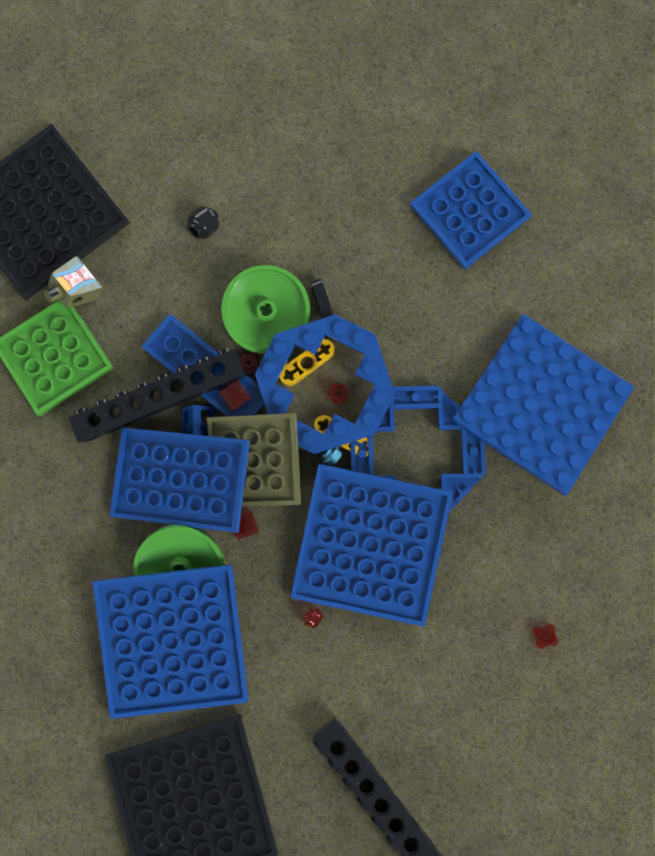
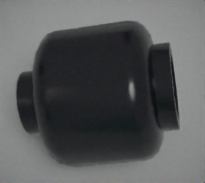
[187,206,219,239]

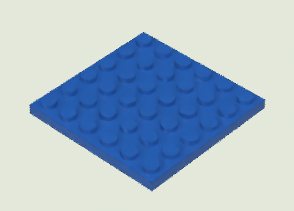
[452,314,634,496]
[291,464,453,627]
[93,564,249,719]

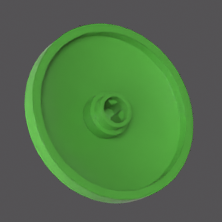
[221,265,310,354]
[133,524,226,576]

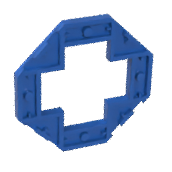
[255,315,395,454]
[350,386,486,512]

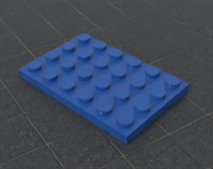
[110,428,250,533]

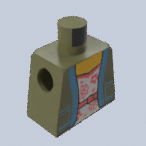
[44,256,102,308]

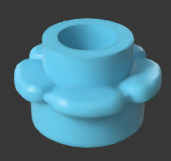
[321,447,342,466]

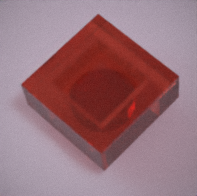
[219,379,251,411]
[235,511,260,540]

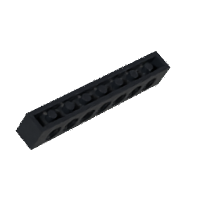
[68,348,247,443]
[313,716,442,856]

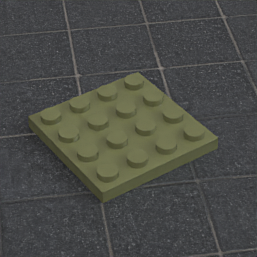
[207,413,301,506]

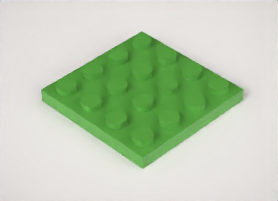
[0,300,114,417]

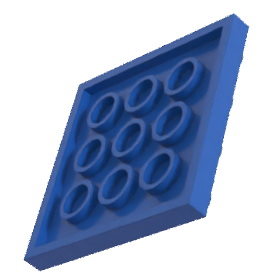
[410,151,532,270]

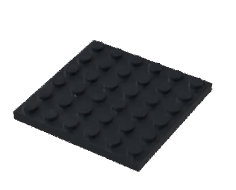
[0,124,130,301]
[105,714,279,856]

